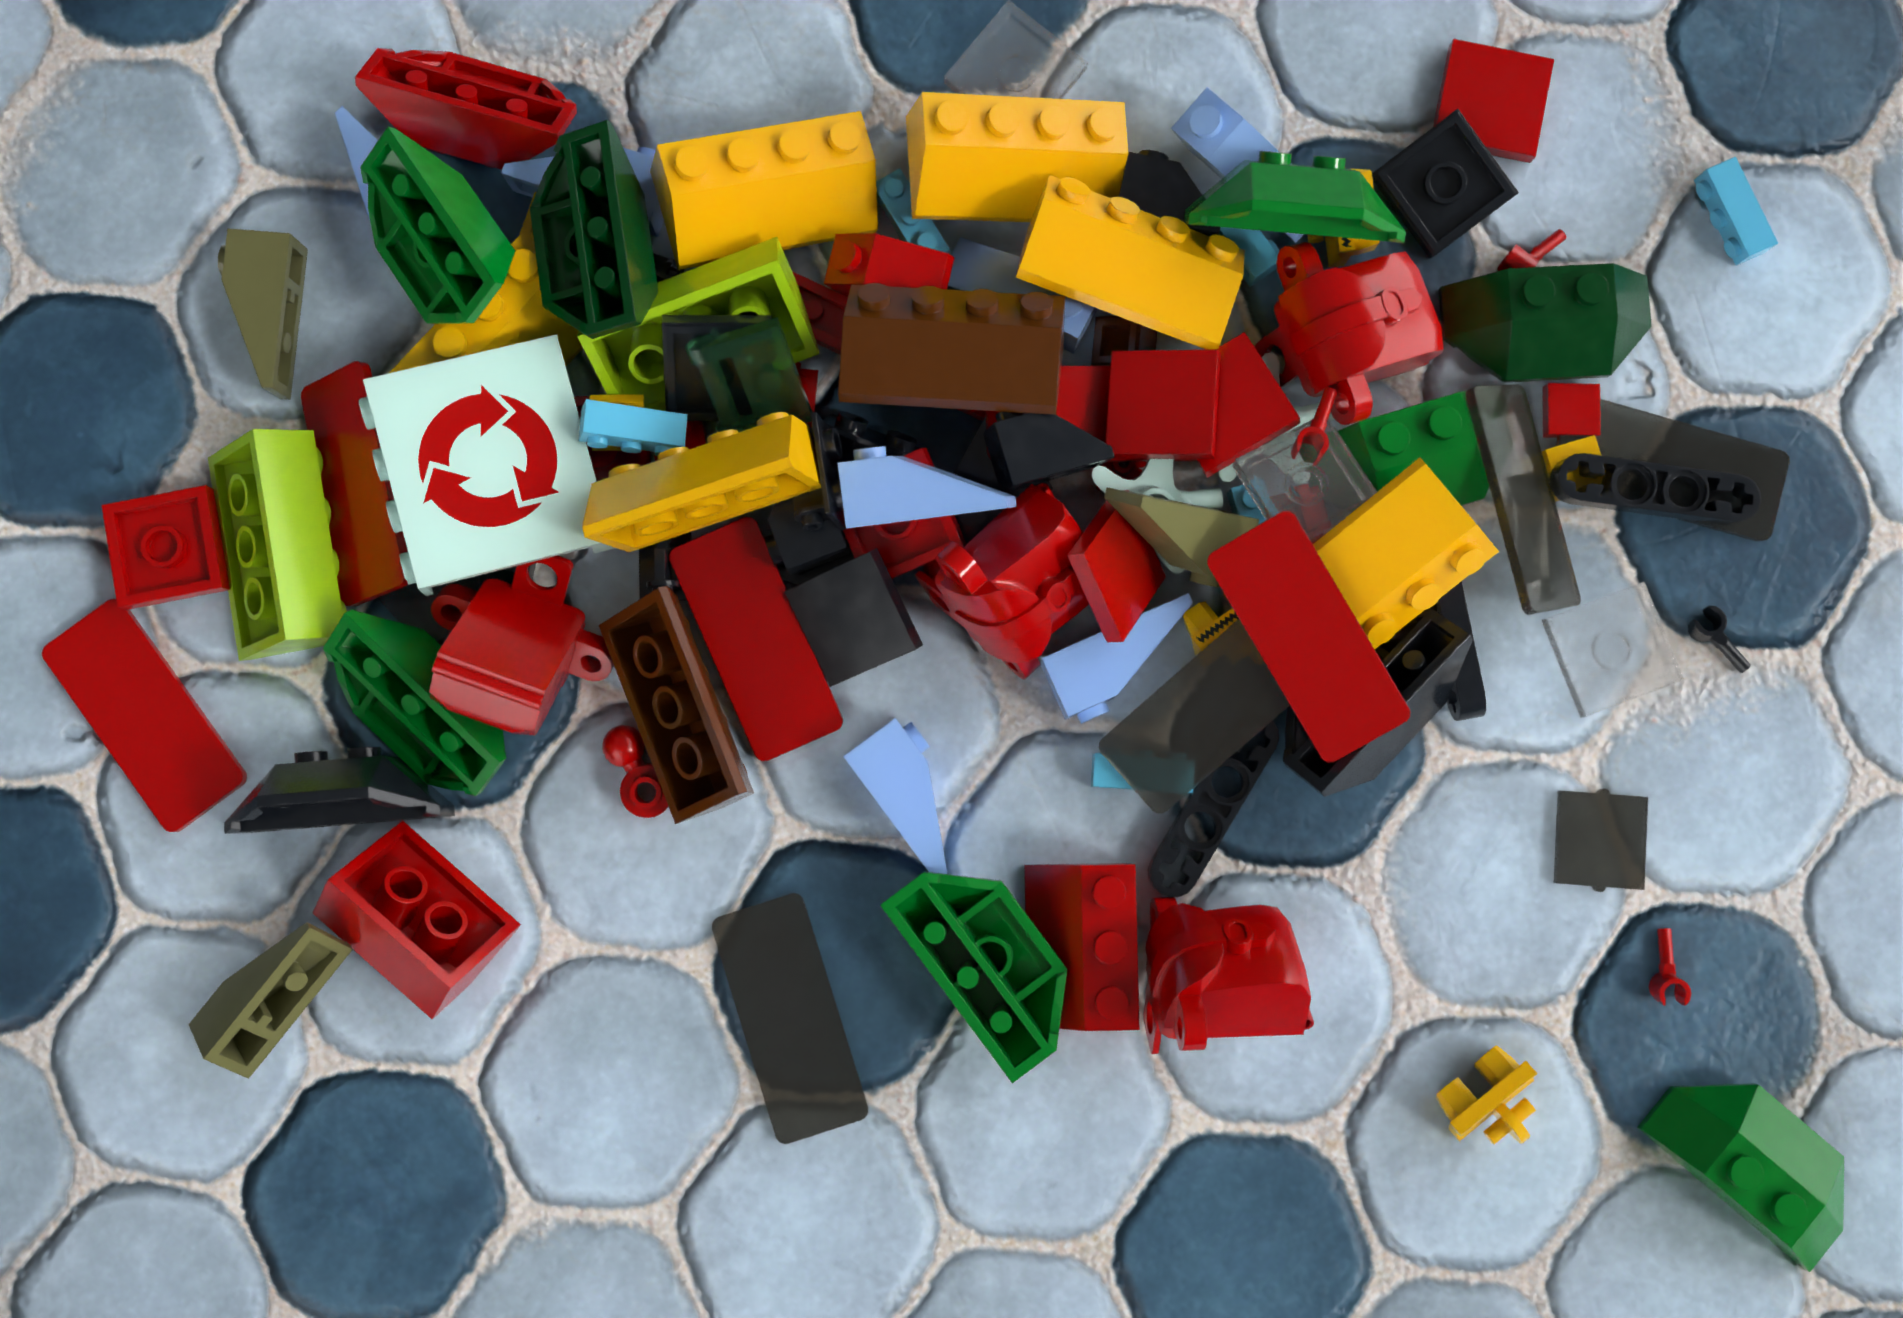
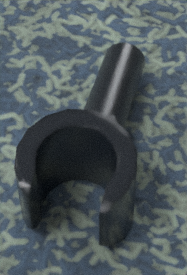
[1688,606,1751,673]

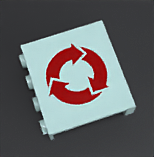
[359,334,615,596]

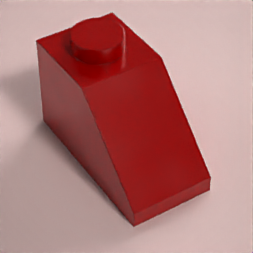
[824,233,955,297]

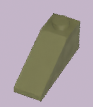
[218,228,308,400]
[1104,487,1259,588]
[188,922,353,1079]

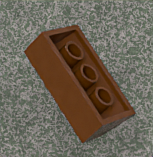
[838,283,1066,415]
[598,586,754,824]

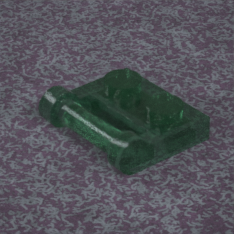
[684,317,812,432]

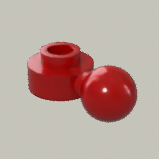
[602,725,668,818]

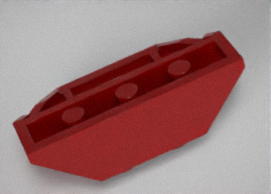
[355,48,577,170]

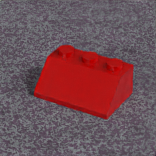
[312,820,521,1019]
[1024,863,1140,1031]

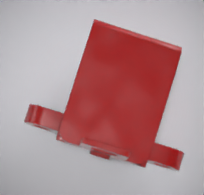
[1255,242,1444,425]
[915,483,1089,680]
[429,556,614,736]
[1143,897,1314,1054]

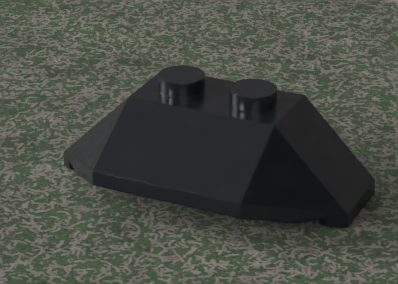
[1283,607,1473,797]
[224,747,455,834]

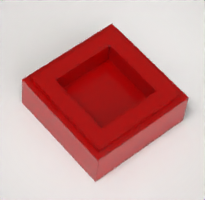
[1542,383,1601,439]

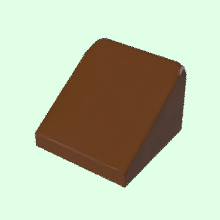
[1091,316,1158,366]

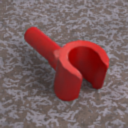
[1497,229,1566,271]
[1291,387,1338,467]
[1648,928,1692,1006]

